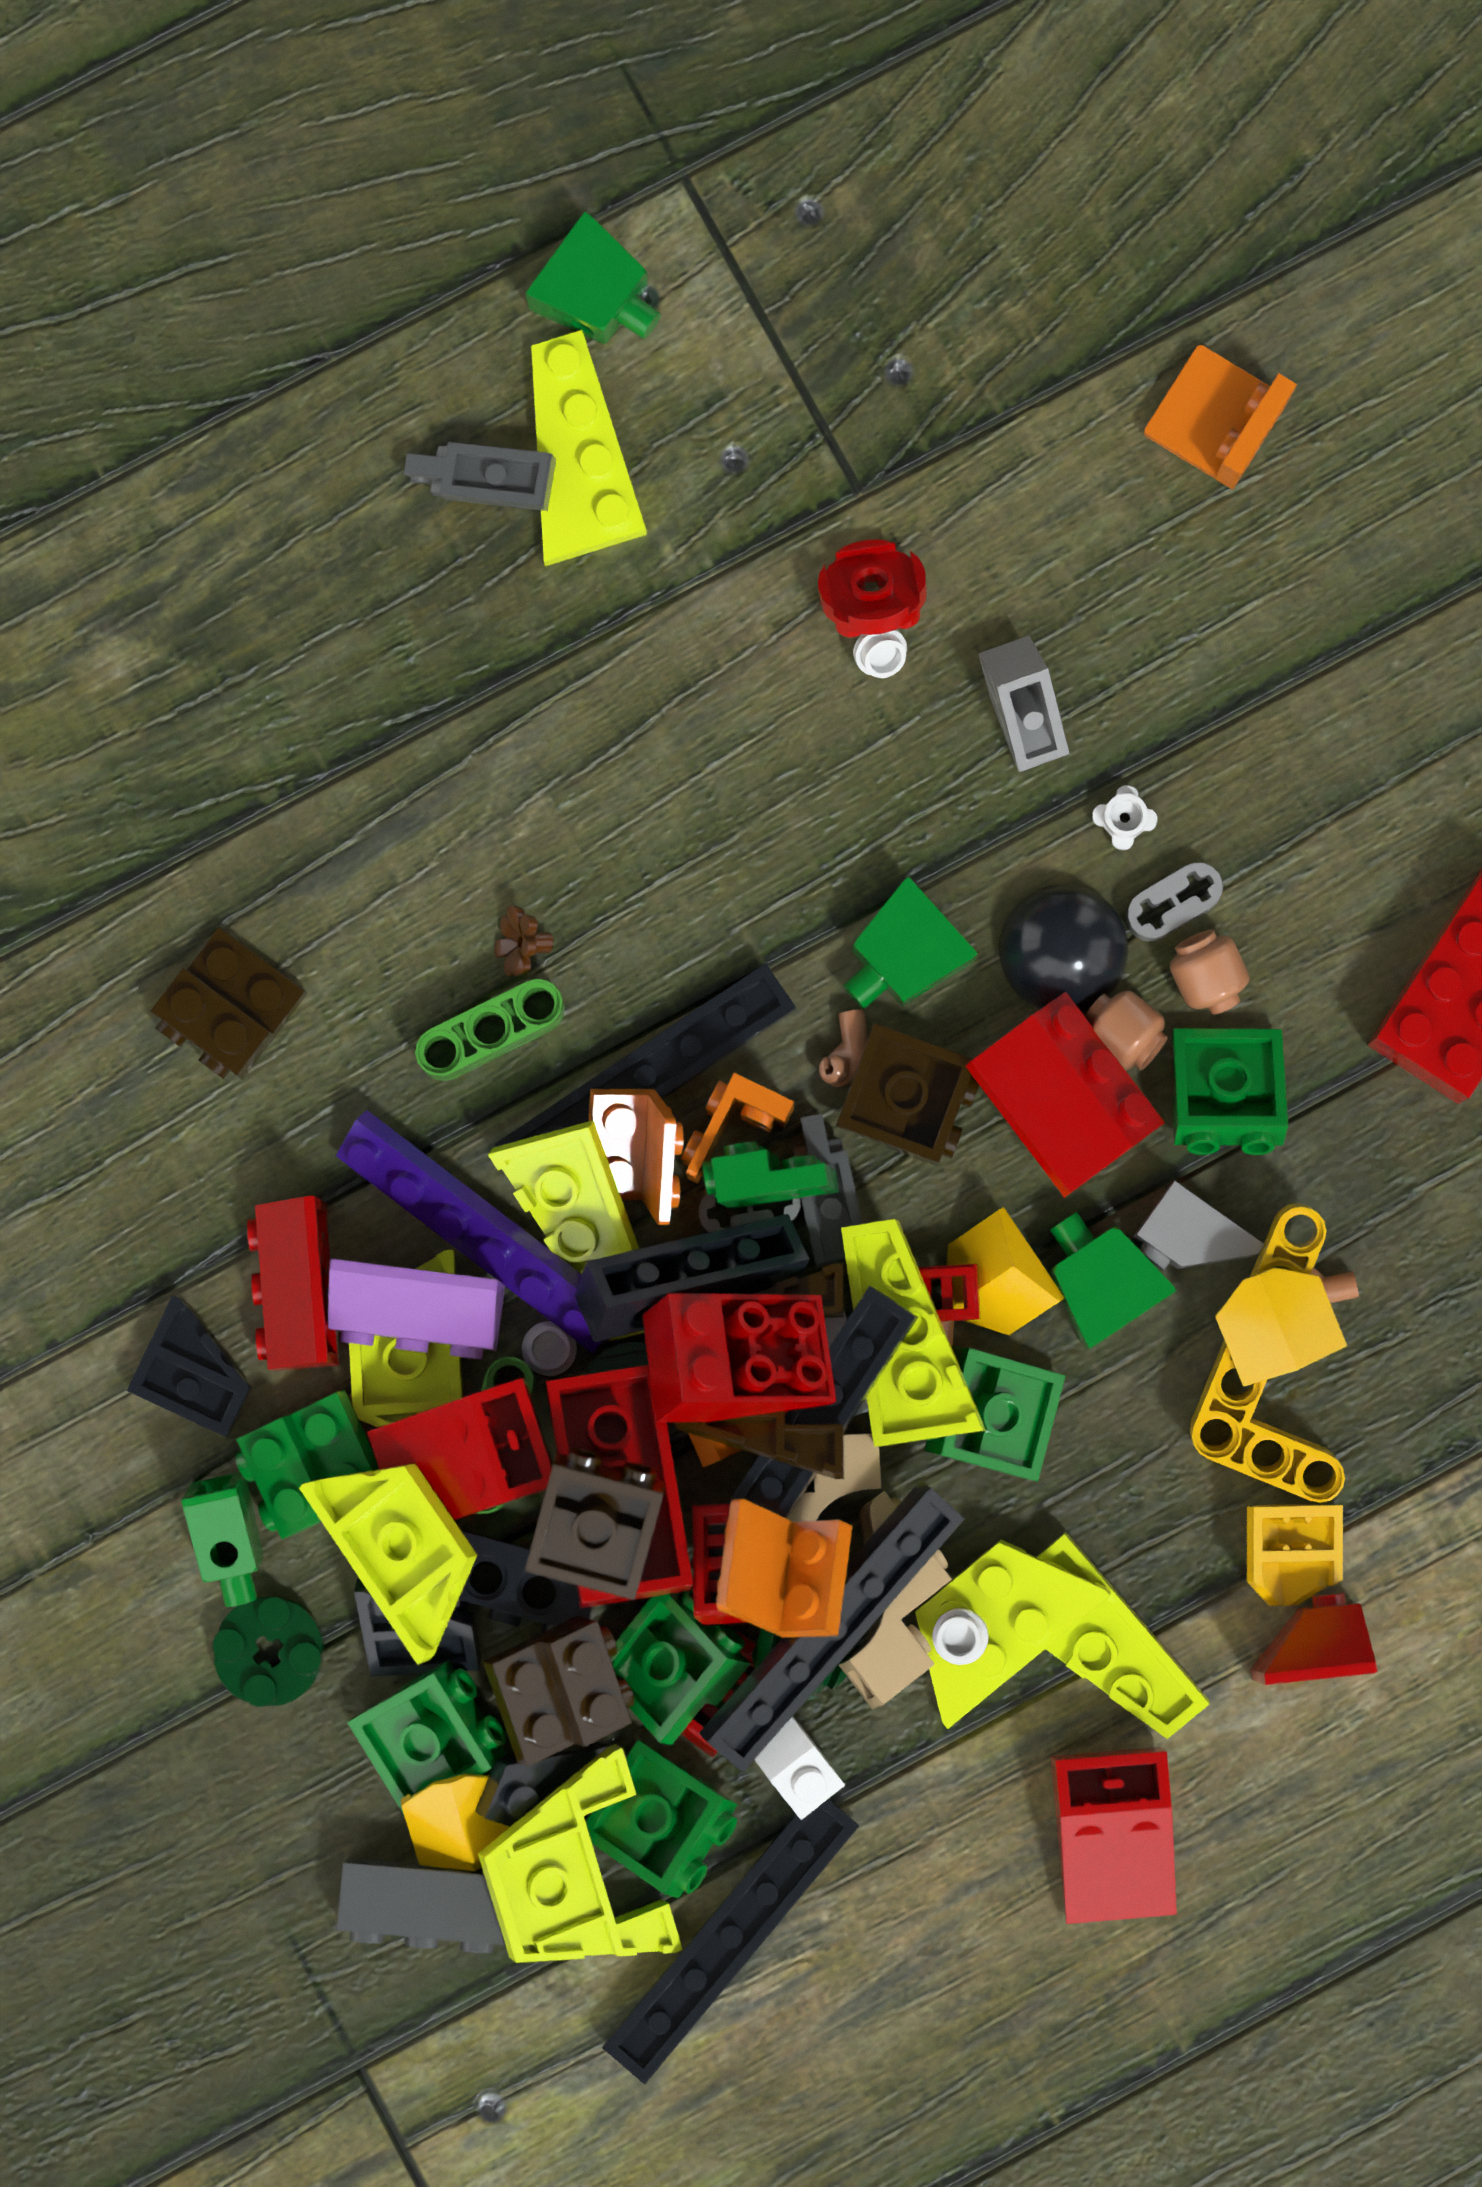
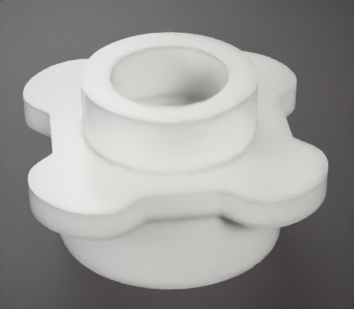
[1092,786,1157,850]

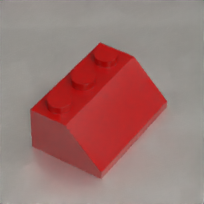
[965,992,1165,1198]
[247,1196,339,1371]

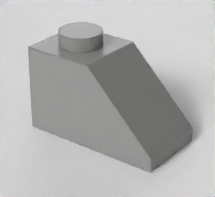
[979,635,1069,772]
[1132,1181,1265,1270]

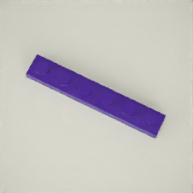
[336,1110,605,1353]

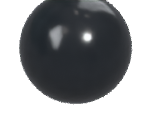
[999,884,1128,1011]

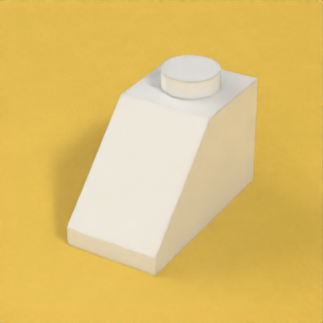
[755,1716,845,1820]

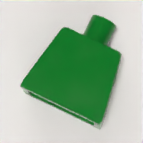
[526,212,661,344]
[842,877,978,1010]
[1049,1212,1177,1350]
[181,1472,263,1607]

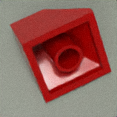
[1251,1593,1377,1685]

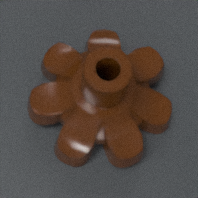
[494,905,553,976]

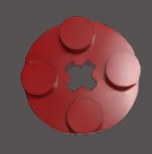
[818,539,927,637]

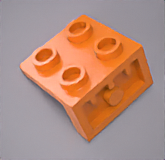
[1144,345,1297,490]
[681,1073,794,1184]
[588,1089,683,1225]
[717,1499,852,1638]

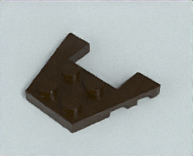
[675,1263,844,1479]

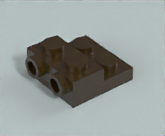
[150,927,307,1080]
[836,1023,979,1166]
[525,1448,666,1600]
[483,1616,634,1767]

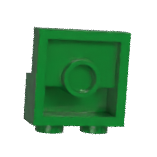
[1171,1028,1288,1155]
[703,1142,839,1209]
[924,1345,1065,1482]
[236,1390,379,1540]
[610,1588,751,1745]
[347,1660,507,1814]
[585,1740,738,1899]

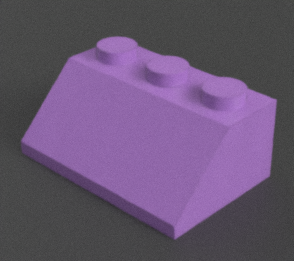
[328,1259,505,1360]

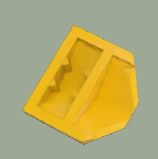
[946,1207,1065,1335]
[1215,1267,1347,1387]
[1247,1504,1343,1606]
[401,1774,510,1871]

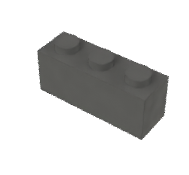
[337,1858,505,1953]

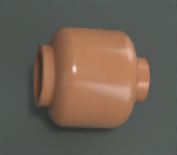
[1169,930,1250,1014]
[1085,990,1167,1071]

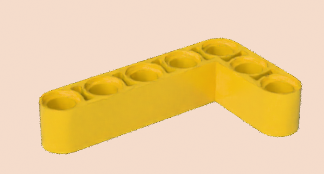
[1189,1203,1345,1503]

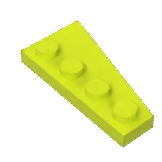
[531,330,647,566]
[487,1120,644,1341]
[841,1219,986,1447]
[1036,1532,1210,1739]

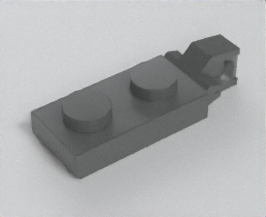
[404,442,556,511]
[793,1113,862,1268]

